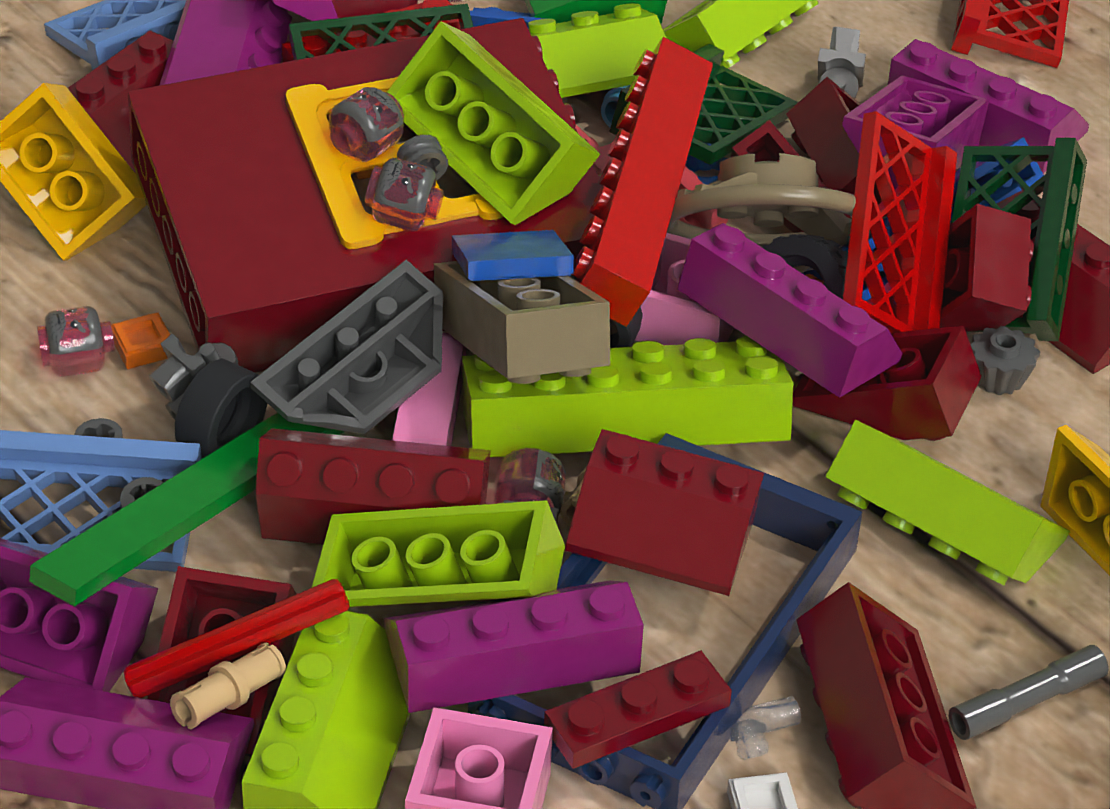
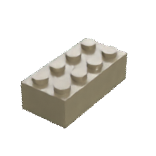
[434,261,610,384]

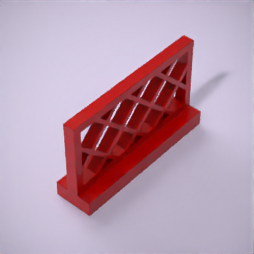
[951,0,1069,68]
[843,111,957,333]

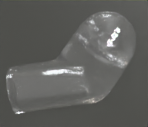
[730,696,801,760]

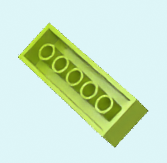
[462,336,793,457]

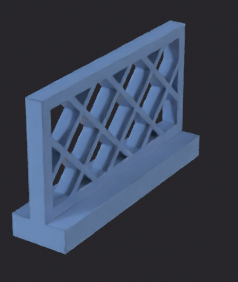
[44,0,186,70]
[0,430,202,572]

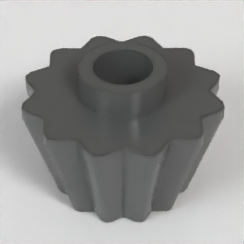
[970,326,1040,395]

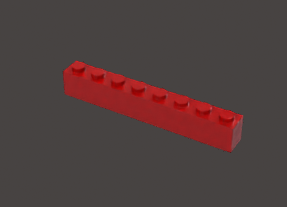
[571,37,713,327]

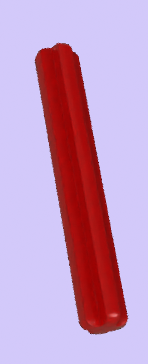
[123,579,350,698]

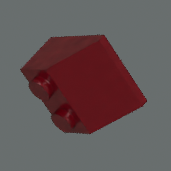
[940,204,1034,331]

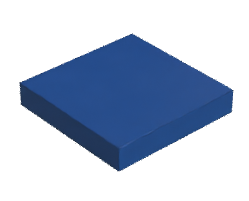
[452,230,574,281]

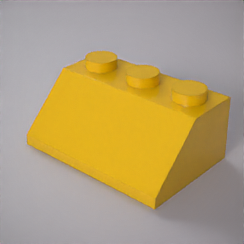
[0,83,147,261]
[1040,425,1110,576]

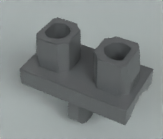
[149,334,238,419]

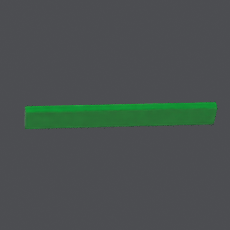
[29,412,345,607]

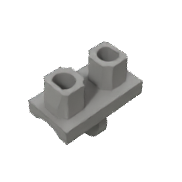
[818,27,866,99]

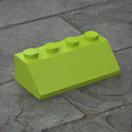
[663,0,819,68]
[528,3,666,98]
[387,21,601,225]
[825,420,1070,586]
[312,500,565,607]
[241,611,411,809]

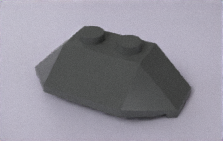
[250,260,443,434]

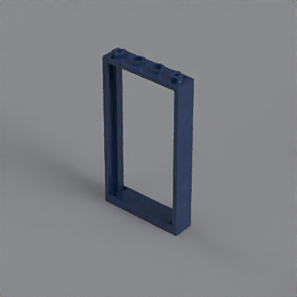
[468,433,862,809]

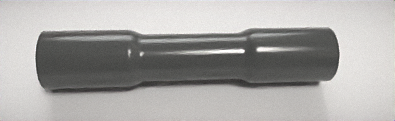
[948,645,1109,740]

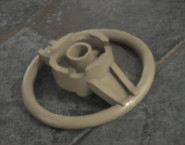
[667,153,871,247]

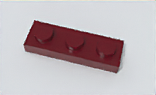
[544,650,732,769]

